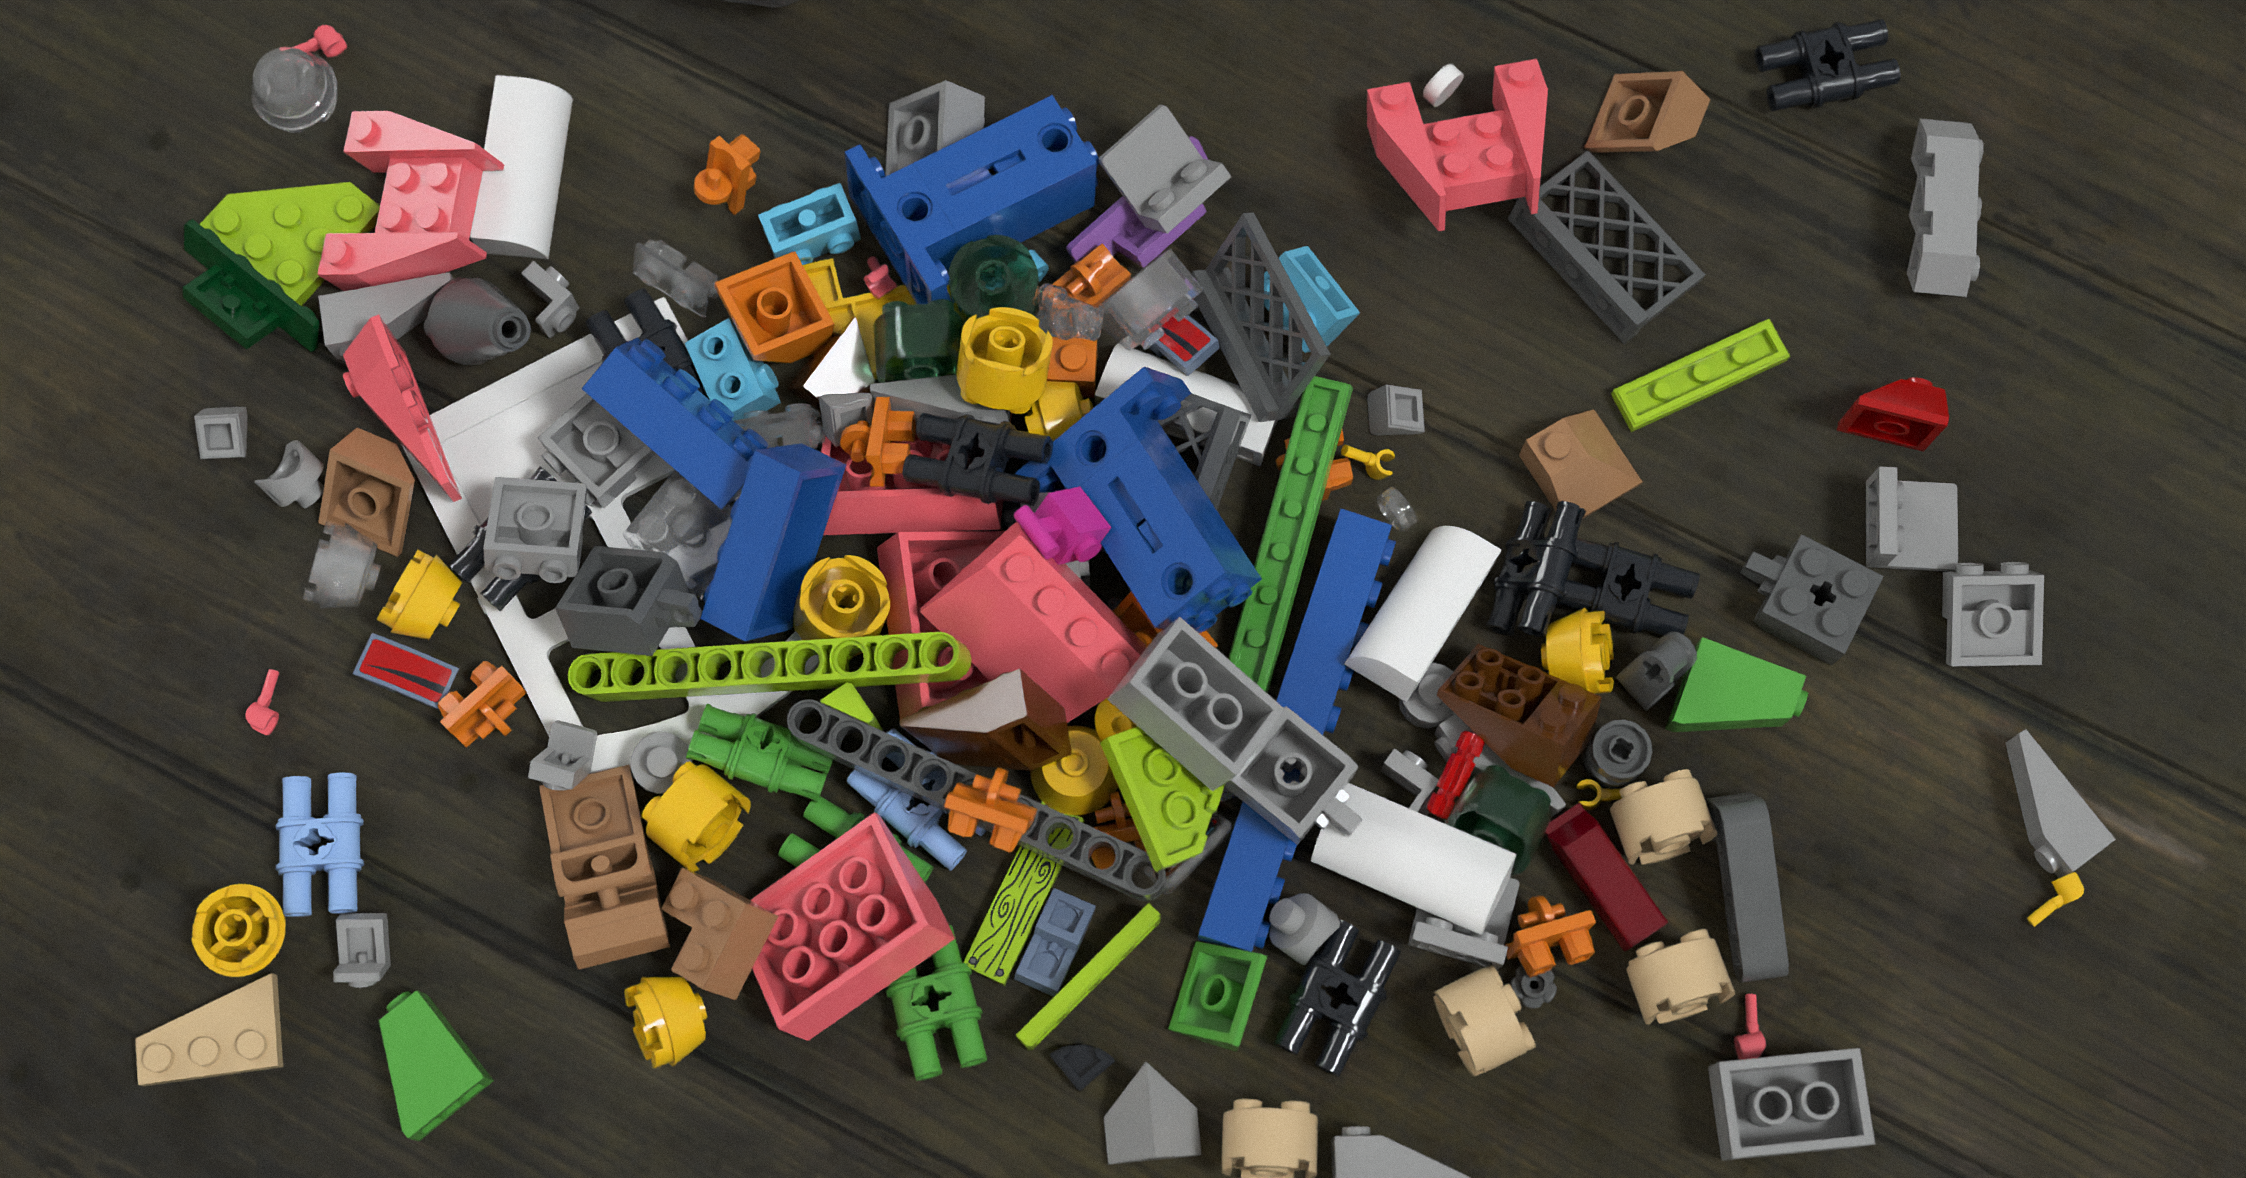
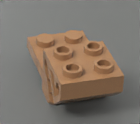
[539,765,670,970]

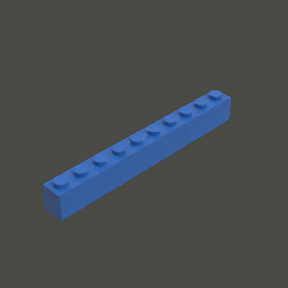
[1197,509,1396,952]

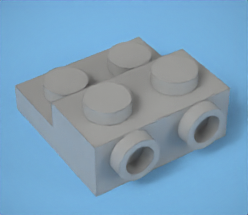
[538,393,656,508]
[483,477,587,583]
[1942,562,2044,666]

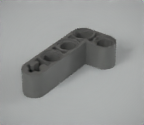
[1705,792,1789,983]

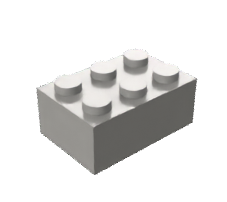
[1107,617,1285,791]
[1708,1048,1875,1161]

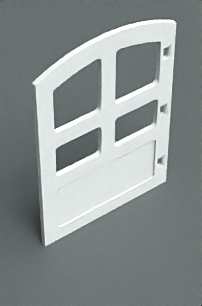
[401,297,819,774]

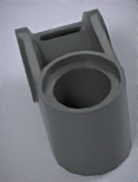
[1615,632,1697,711]

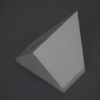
[1104,1062,1202,1165]

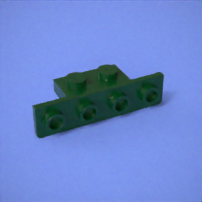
[183,219,319,352]

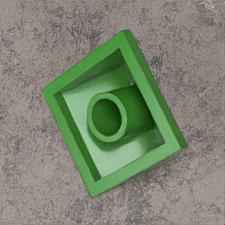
[1168,941,1267,1052]

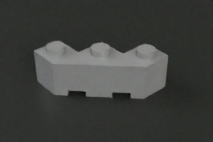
[1907,119,1983,297]

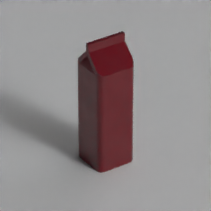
[1542,803,1669,952]

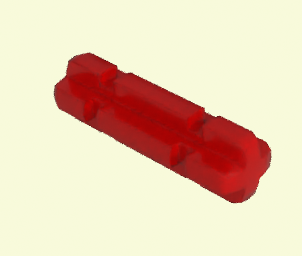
[1427,730,1485,819]

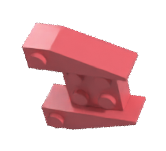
[1367,59,1548,231]
[317,111,505,291]

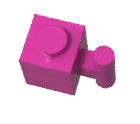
[1014,487,1111,565]

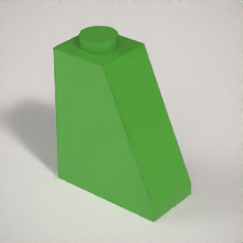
[1665,637,1808,732]
[379,990,494,1141]

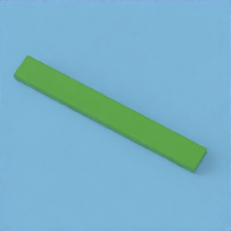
[1228,376,1353,694]

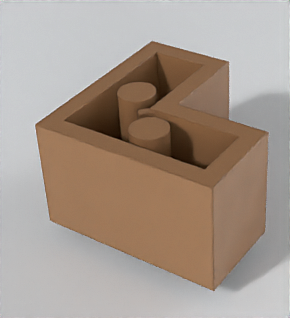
[661,868,778,1000]

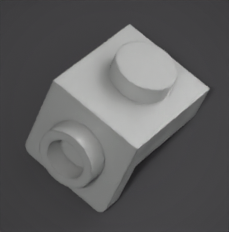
[521,261,580,338]
[528,720,597,791]
[1381,748,1439,816]
[333,913,391,988]

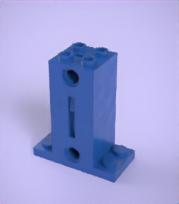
[845,95,1099,331]
[1015,366,1262,633]

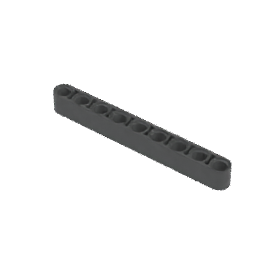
[787,699,1166,902]

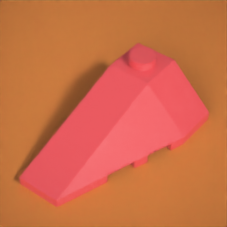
[343,314,462,502]

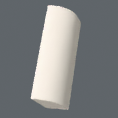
[470,75,573,259]
[1094,343,1278,466]
[1344,526,1501,702]
[1311,783,1516,935]

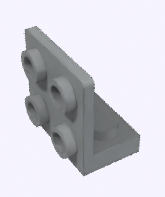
[1099,105,1231,234]
[1866,466,1958,572]
[1407,878,1519,970]

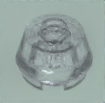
[251,47,338,133]
[303,521,381,609]

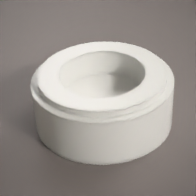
[1423,64,1464,107]

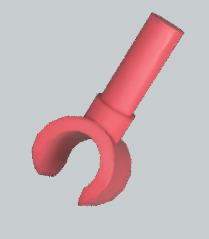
[283,25,347,61]
[864,257,897,299]
[246,669,279,735]
[1734,994,1766,1060]

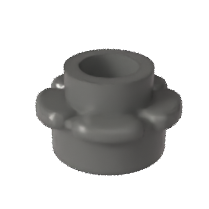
[1511,965,1557,1009]

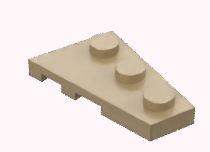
[135,973,283,1086]

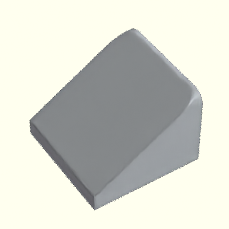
[1367,385,1425,435]
[819,393,874,447]
[194,407,247,459]

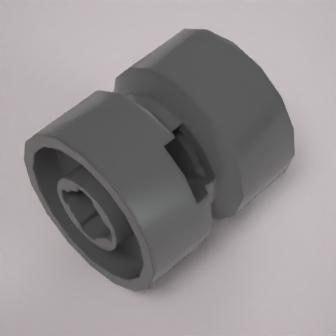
[1583,720,1652,789]

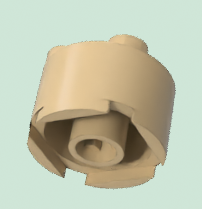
[1610,769,1717,865]
[1626,929,1735,1025]
[1434,965,1535,1077]
[1222,1099,1318,1178]

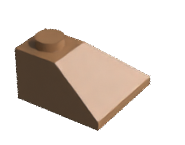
[1585,71,1710,152]
[1519,409,1642,519]
[318,428,415,557]

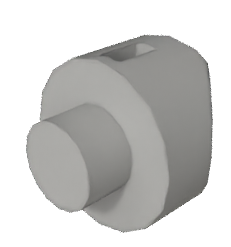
[254,440,324,508]
[1399,663,1455,728]
[631,732,693,794]
[1269,894,1340,965]

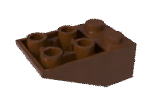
[1437,644,1602,788]
[900,668,1072,771]

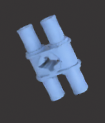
[846,728,987,871]
[276,773,364,917]

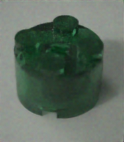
[948,234,1040,324]
[873,299,963,383]
[1444,765,1551,875]

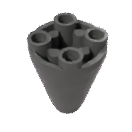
[424,277,531,365]

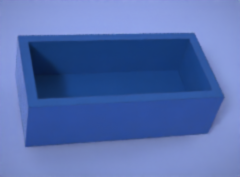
[581,338,769,510]
[700,443,846,641]

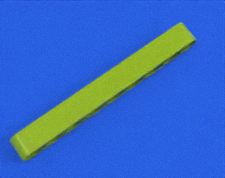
[568,632,972,702]

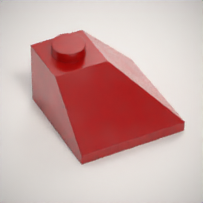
[1837,377,1949,452]

